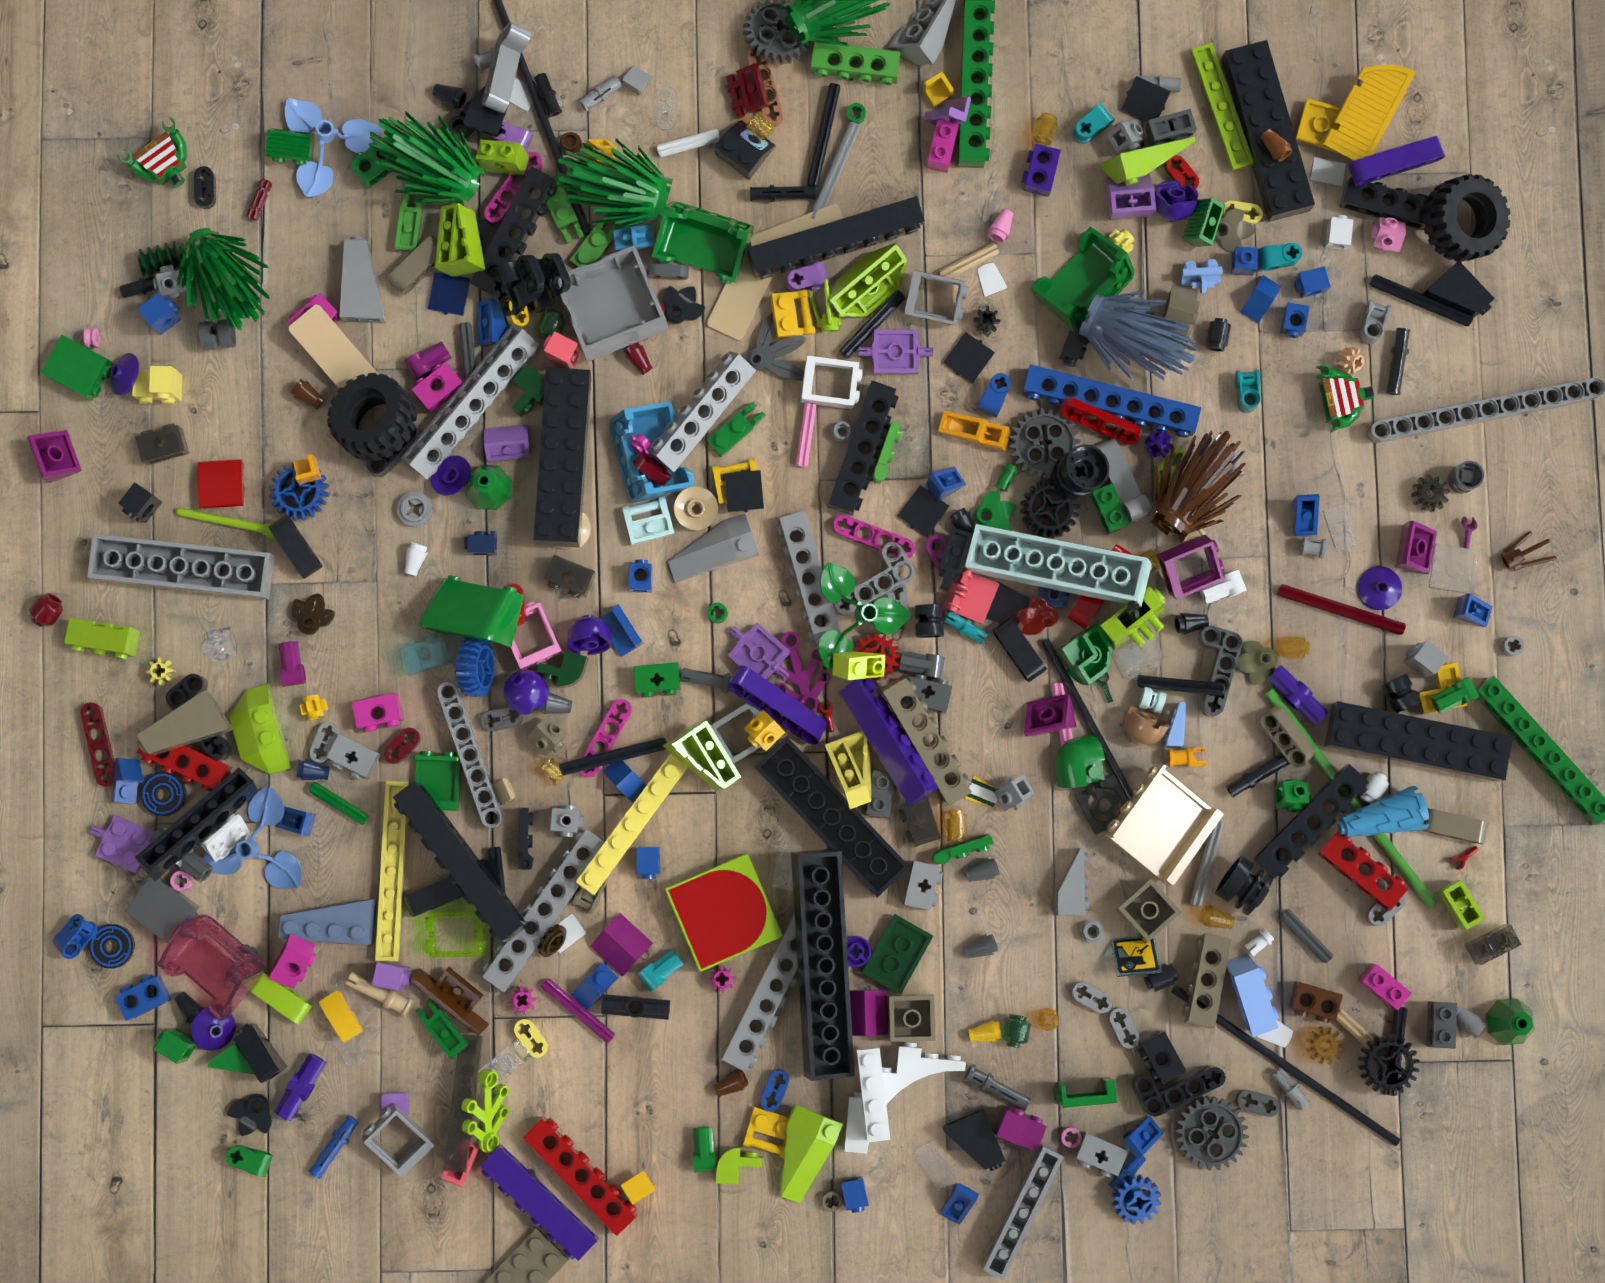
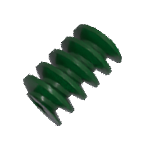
[138,241,182,277]

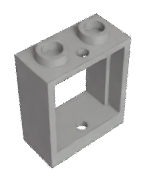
[904,270,969,325]
[710,703,762,764]
[362,1103,435,1178]

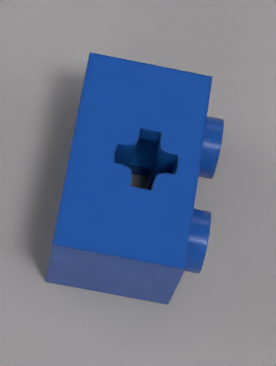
[137,293,182,335]

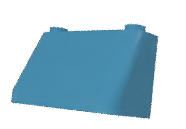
[609,401,694,503]

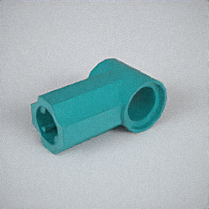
[637,949,684,992]

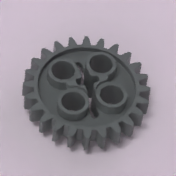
[743,0,811,65]
[1009,408,1081,480]
[1174,1096,1249,1171]

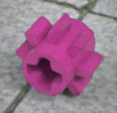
[708,965,736,993]
[509,986,538,1014]

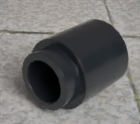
[1206,318,1231,352]
[1143,963,1179,992]

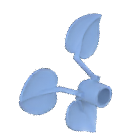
[285,98,382,197]

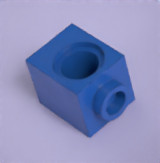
[1231,246,1258,276]
[1294,266,1331,298]
[1280,302,1310,338]
[629,559,653,593]
[637,847,660,879]
[841,1176,869,1213]

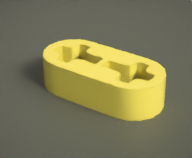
[1222,200,1263,226]
[514,1019,548,1058]

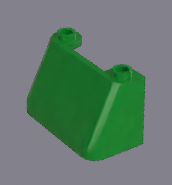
[652,201,754,284]
[1030,226,1135,333]
[418,575,524,648]

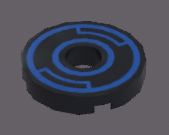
[141,772,187,816]
[89,924,135,969]

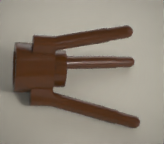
[1501,531,1557,571]

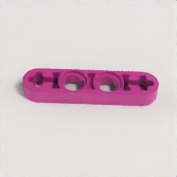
[484,152,543,225]
[833,515,915,558]
[580,699,632,777]

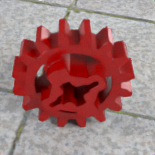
[854,632,901,681]

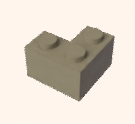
[1162,285,1200,343]

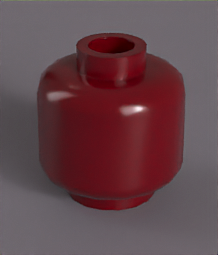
[29,593,63,627]

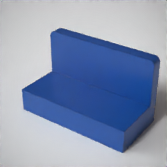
[477,299,510,346]
[600,604,644,657]

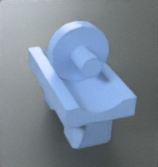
[1180,259,1223,294]

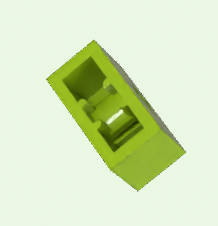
[475,139,529,175]
[1436,880,1486,930]

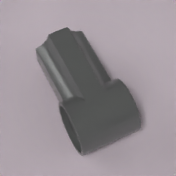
[899,651,945,679]

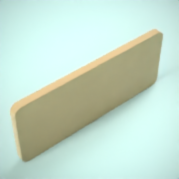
[750,204,843,246]
[707,243,775,341]
[289,304,378,388]

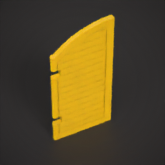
[1322,65,1416,161]

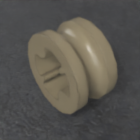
[822,1190,842,1212]

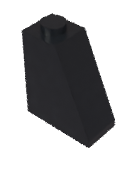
[1422,261,1495,318]
[234,1023,288,1083]
[942,1109,1006,1171]

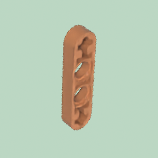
[747,47,783,127]

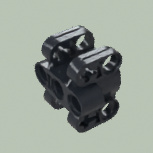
[492,253,571,316]

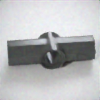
[149,827,213,883]

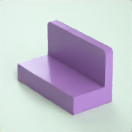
[924,96,971,125]
[484,424,531,462]

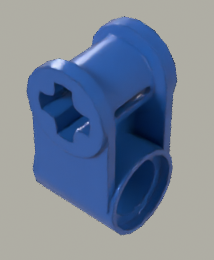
[977,373,1011,418]
[53,914,98,959]

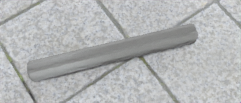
[810,122,860,219]

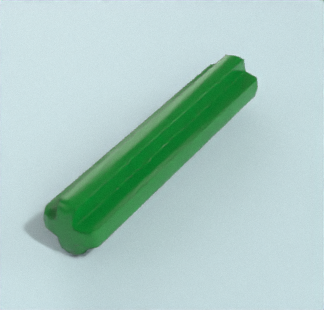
[308,782,369,825]

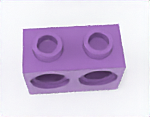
[372,962,412,991]

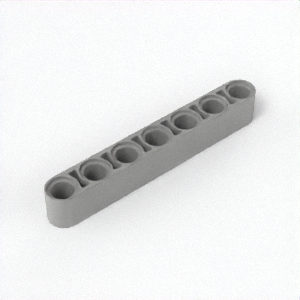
[437,682,503,829]

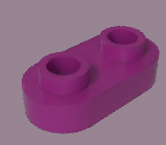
[925,535,947,572]

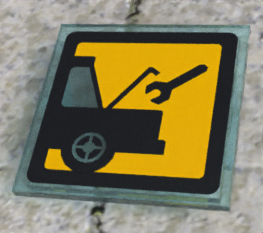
[1110,936,1162,977]

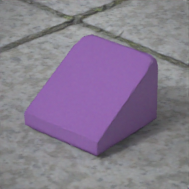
[381,1092,409,1115]

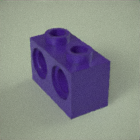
[1021,144,1061,197]

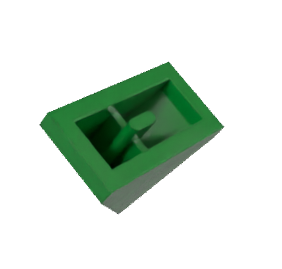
[208,1043,254,1074]

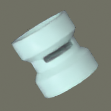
[1139,687,1167,714]

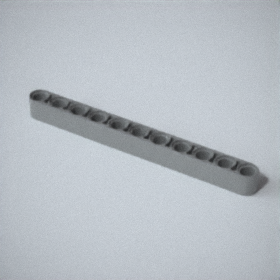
[1367,377,1605,443]

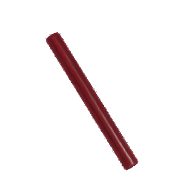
[1278,584,1406,635]

